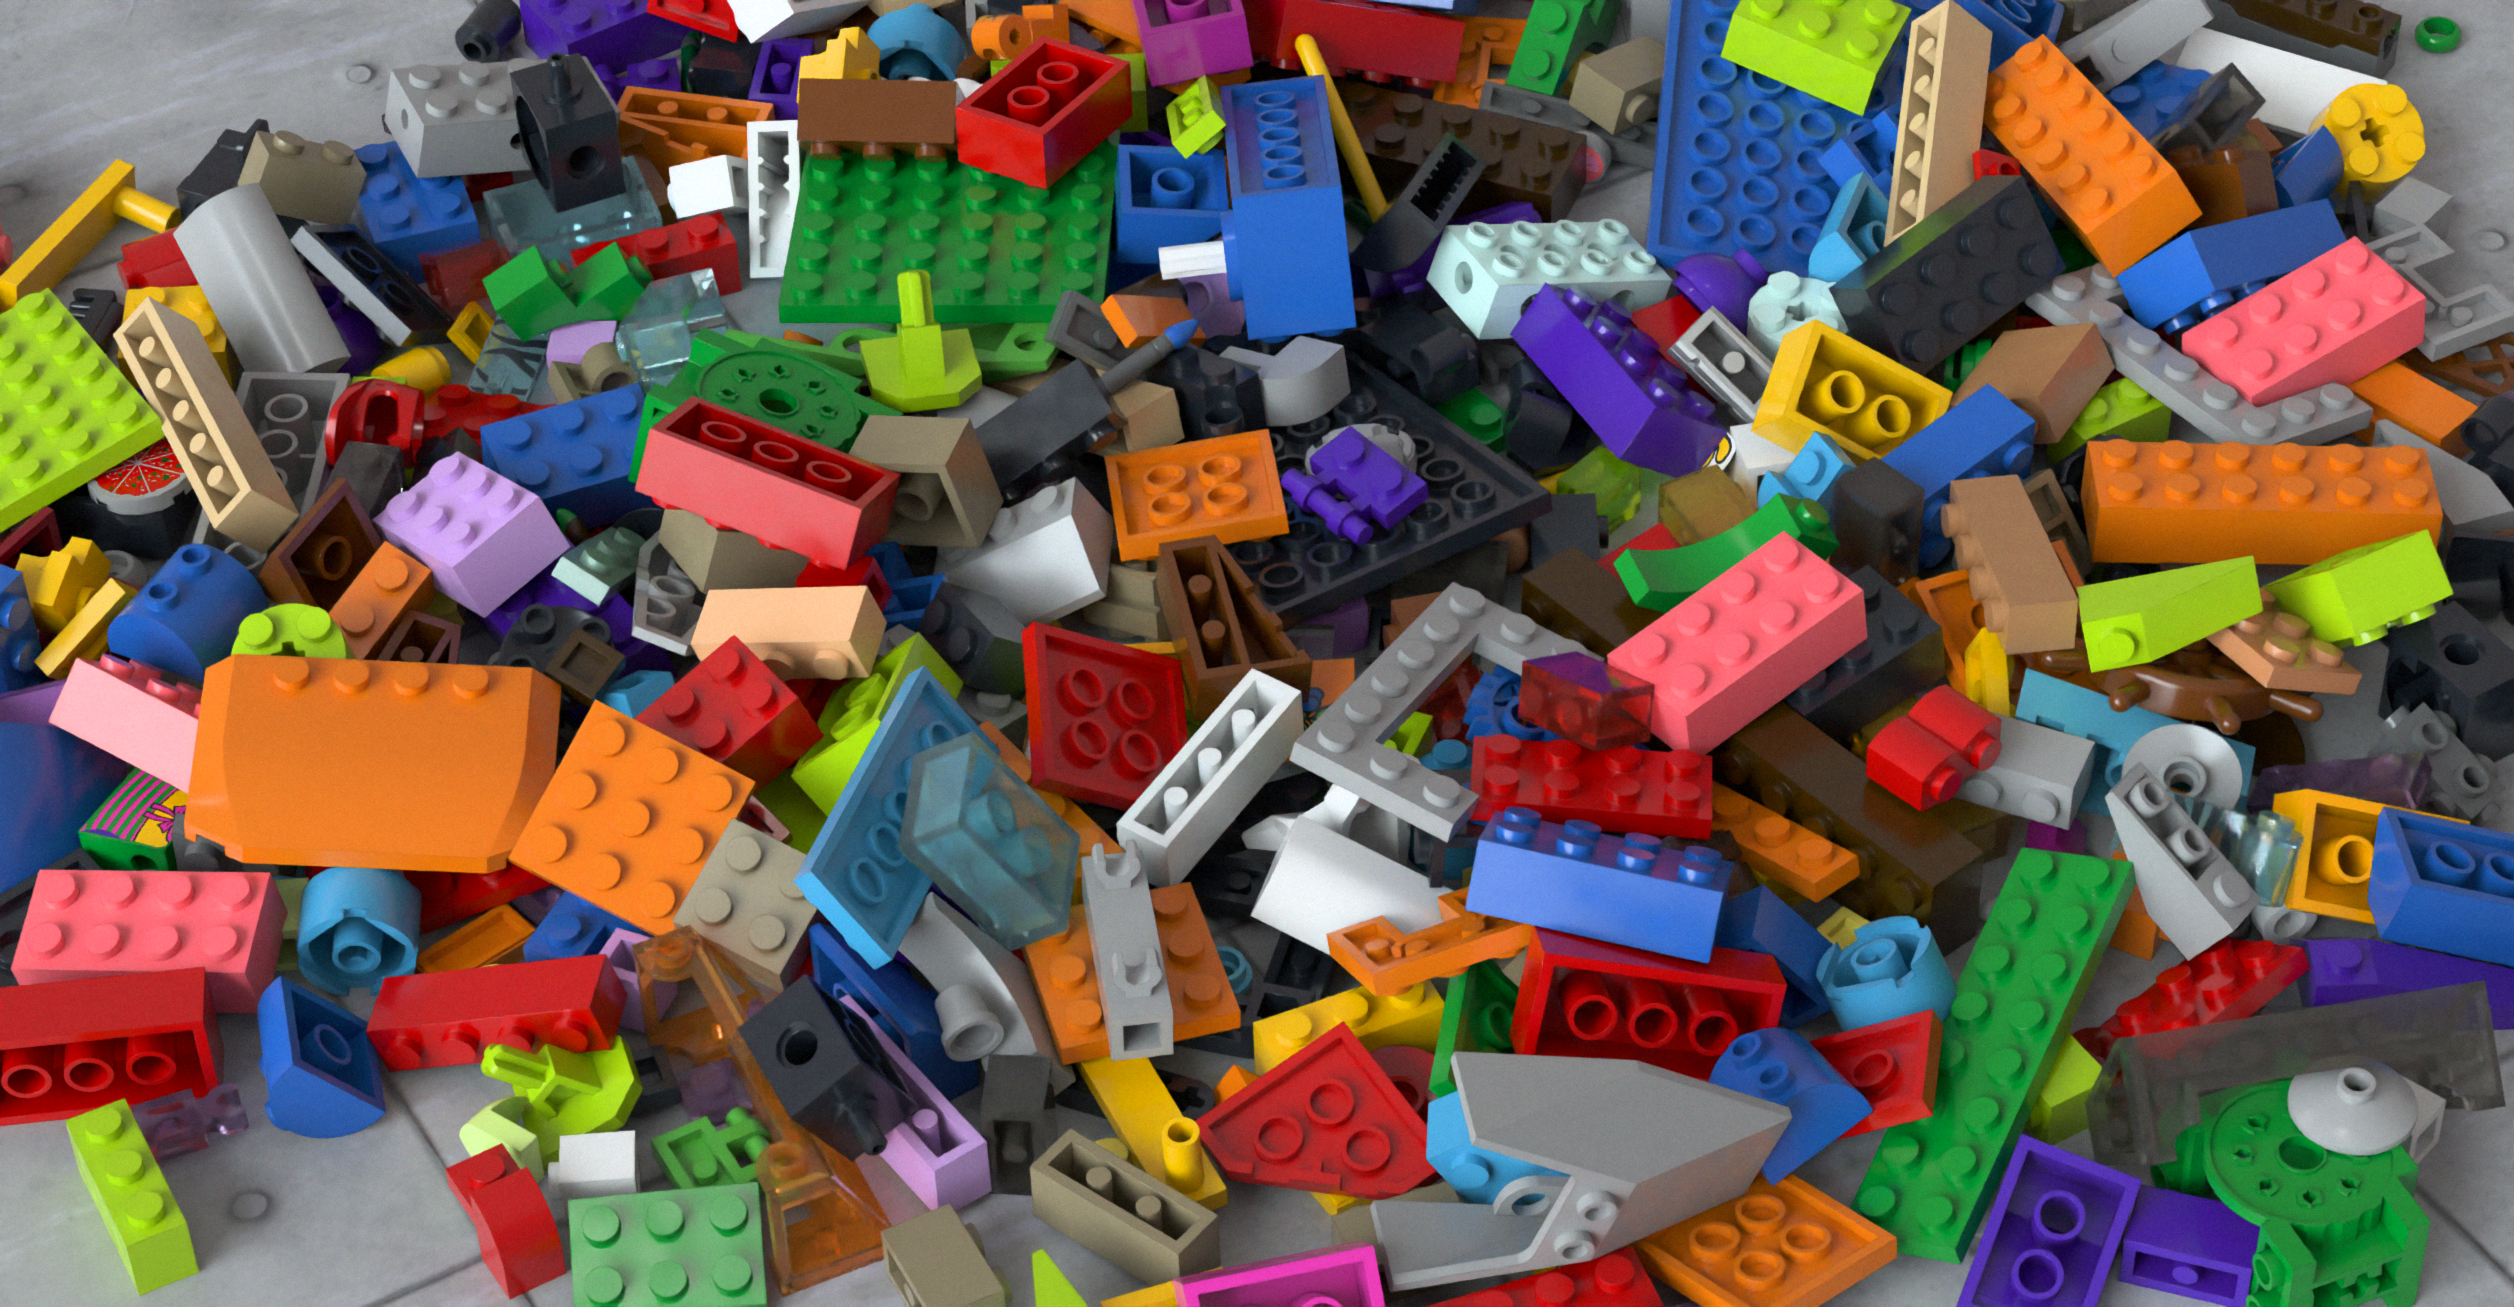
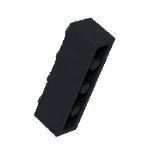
[975,358,1128,509]

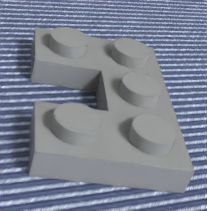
[2365,223,2514,362]

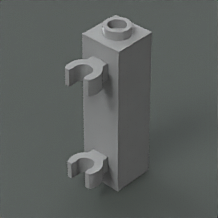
[1081,839,1174,1061]

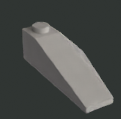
[631,530,707,656]

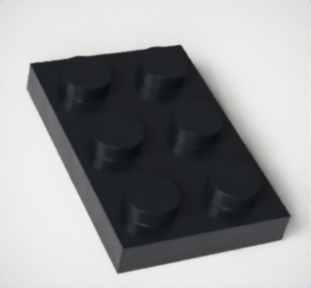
[290,224,455,347]

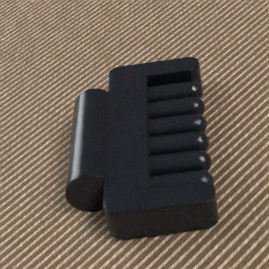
[68,288,125,354]

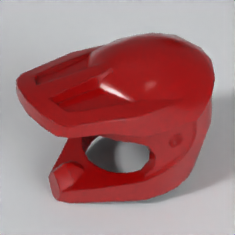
[324,378,425,470]

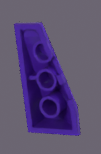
[2289,937,2514,1035]

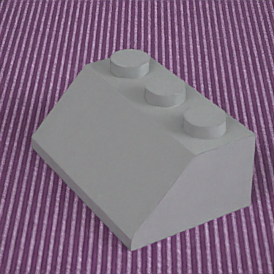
[934,477,1114,628]

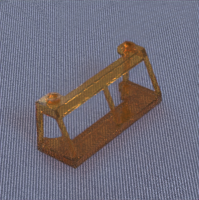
[632,925,892,1297]

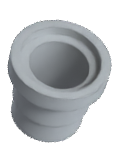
[934,984,1004,1062]

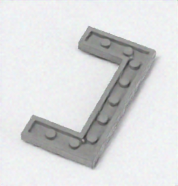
[2025,252,2373,446]
[1289,582,1605,843]

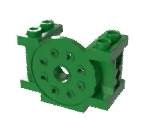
[628,327,904,484]
[2150,1044,2431,1307]

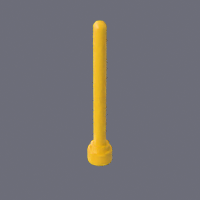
[1295,34,1387,223]

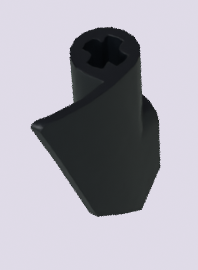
[1503,358,1593,476]
[2442,531,2514,626]

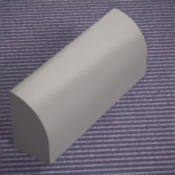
[173,183,351,373]

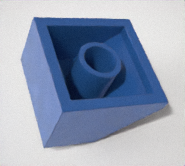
[1114,144,1228,264]

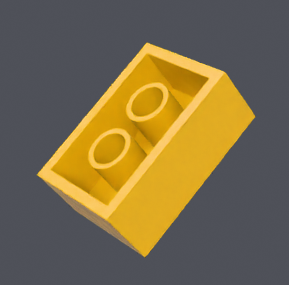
[1751,319,1953,488]

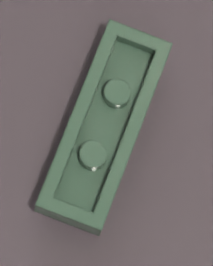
[551,526,646,606]

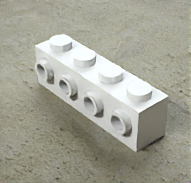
[1116,668,1304,888]

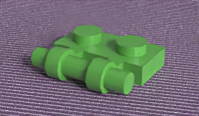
[650,1107,802,1214]

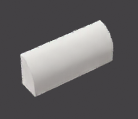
[2176,27,2388,139]
[1250,814,1498,1003]

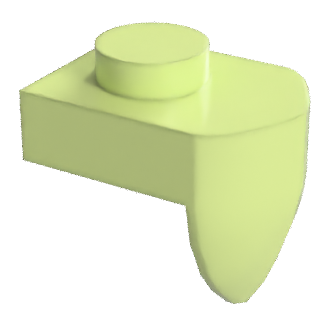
[459,1095,545,1184]

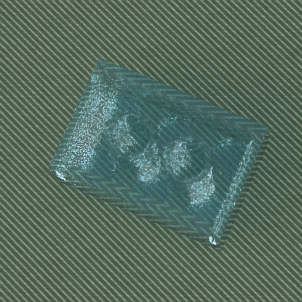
[898,731,1081,952]

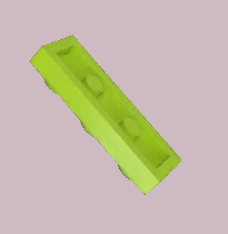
[1166,74,1226,159]

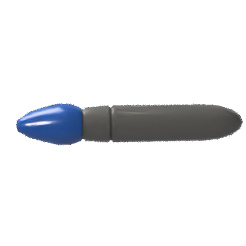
[1100,319,1199,394]

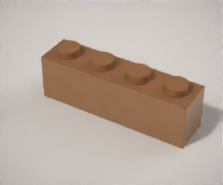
[1941,474,2078,655]

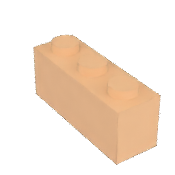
[690,586,887,681]

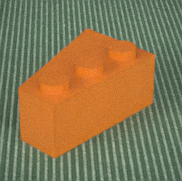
[617,86,775,215]

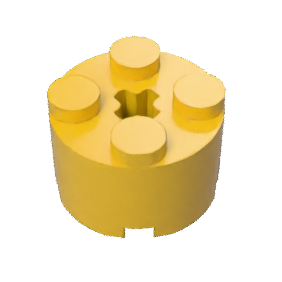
[2307,83,2426,202]

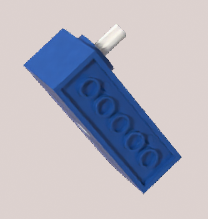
[1158,74,1357,343]

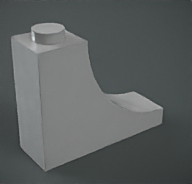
[898,892,1076,1115]

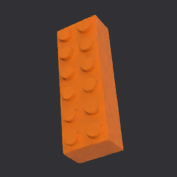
[1982,34,2203,278]
[2080,439,2443,565]

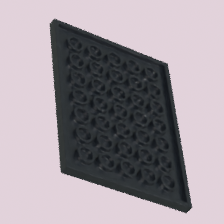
[1064,349,1553,633]

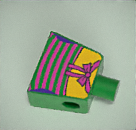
[78,767,188,871]

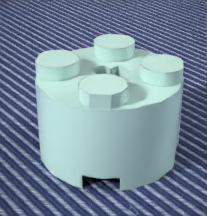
[1747,271,1853,364]

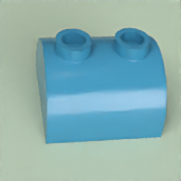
[1808,171,1889,283]

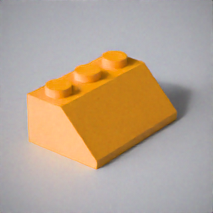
[2267,789,2470,926]

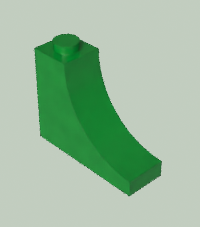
[1613,492,1840,613]

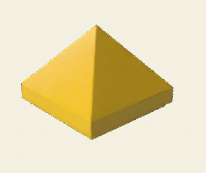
[446,299,509,371]

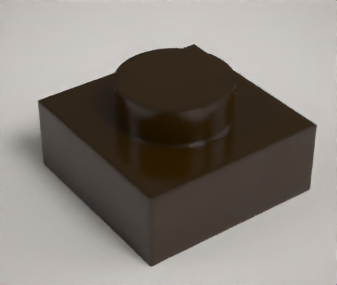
[544,627,626,708]

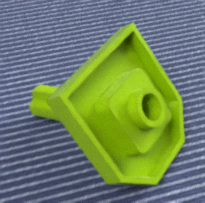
[859,269,982,413]
[481,1035,643,1171]

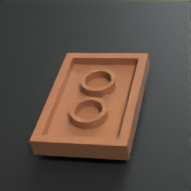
[2205,588,2362,695]

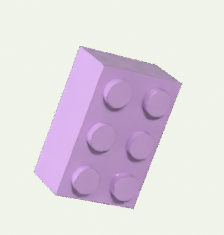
[372,451,570,618]

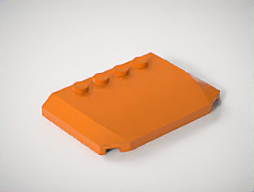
[184,654,561,873]

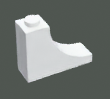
[747,120,806,280]

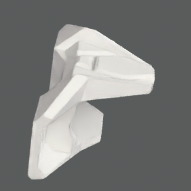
[1242,753,1421,867]

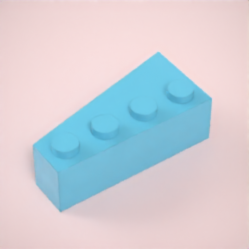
[2015,668,2256,838]

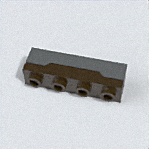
[2202,0,2402,79]

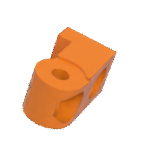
[971,4,1070,60]

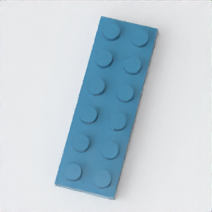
[793,665,1000,970]

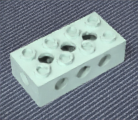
[1426,219,1672,340]

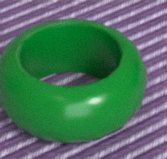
[2415,16,2462,53]

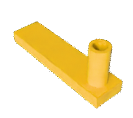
[0,159,182,314]
[1074,1055,1229,1211]

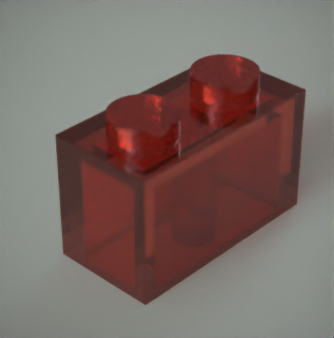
[418,237,511,308]
[1518,651,1655,751]

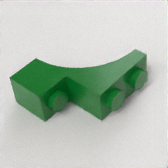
[1505,0,1622,98]
[482,241,683,343]

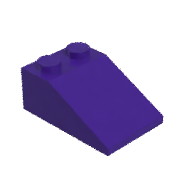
[1956,1134,2142,1307]

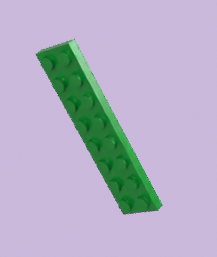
[1849,847,2136,1264]

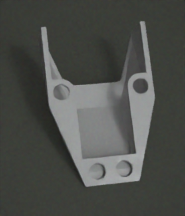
[1370,1051,1792,1292]

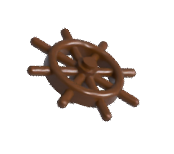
[2040,613,2324,735]

